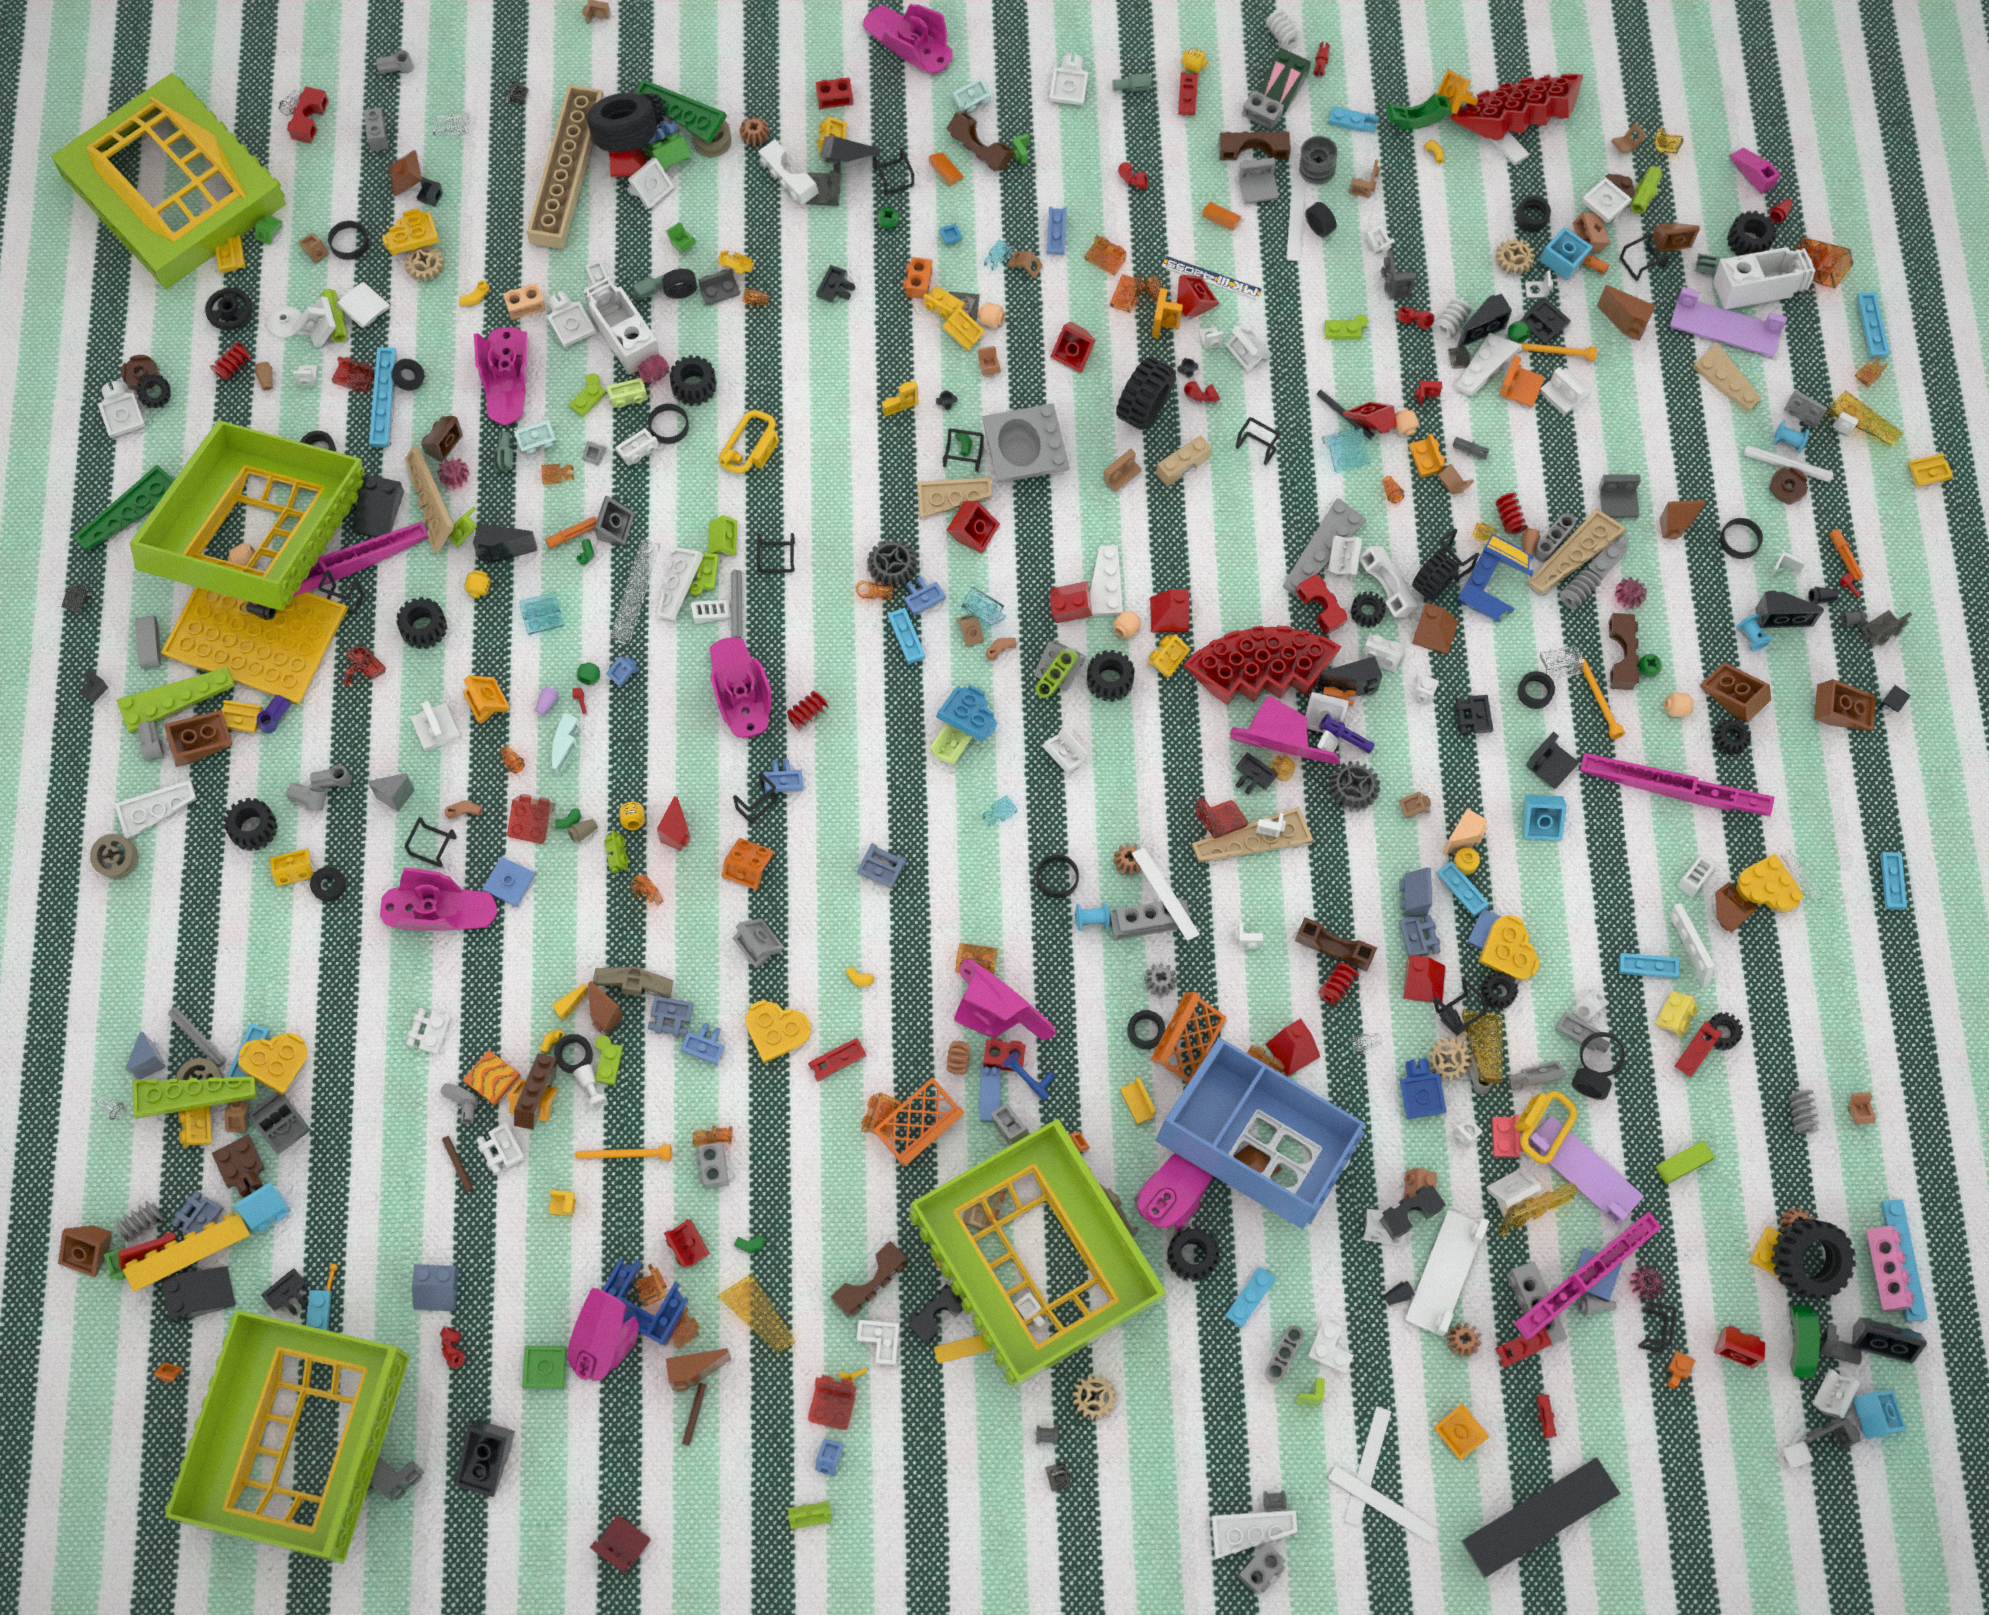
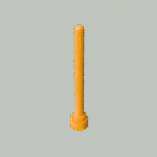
[1516,342,1597,361]
[1579,658,1625,740]
[575,1144,672,1161]

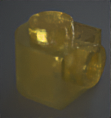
[1271,754,1295,781]

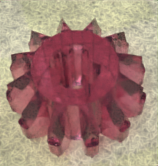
[638,354,669,384]
[437,457,470,489]
[1615,577,1647,609]
[1629,1265,1665,1301]

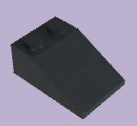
[820,136,884,164]
[1457,293,1512,348]
[352,475,404,538]
[473,523,538,563]
[1755,590,1824,628]
[1317,656,1383,696]
[161,1266,236,1323]
[454,1419,515,1497]

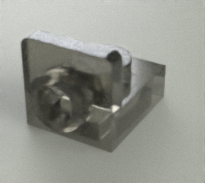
[61,584,92,613]

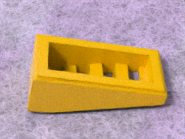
[552,983,588,1022]

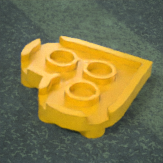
[382,209,440,255]
[1736,853,1803,913]
[1478,915,1540,980]
[745,1000,811,1064]
[238,1032,308,1096]

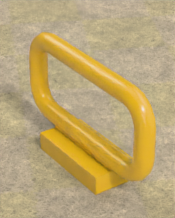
[718,410,779,474]
[1514,1091,1577,1164]

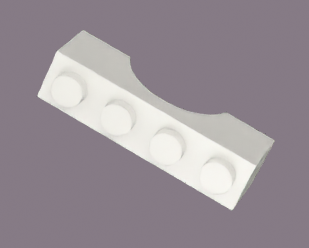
[758,139,819,205]
[1359,546,1419,618]

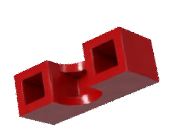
[287,86,329,144]
[1295,573,1348,635]

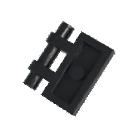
[1454,695,1493,735]

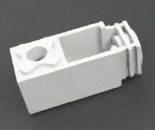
[1713,247,1815,310]
[583,277,660,375]

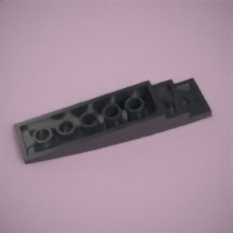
[1461,1457,1621,1578]

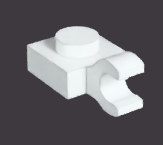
[1013,1292,1046,1328]

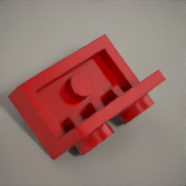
[664,1219,710,1268]

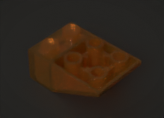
[1793,237,1854,288]

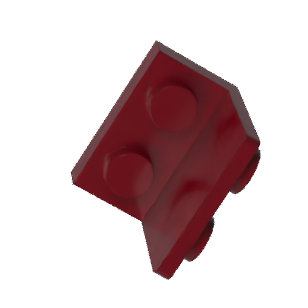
[590,1515,651,1575]

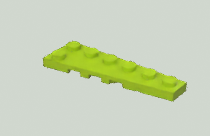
[132,1077,257,1119]

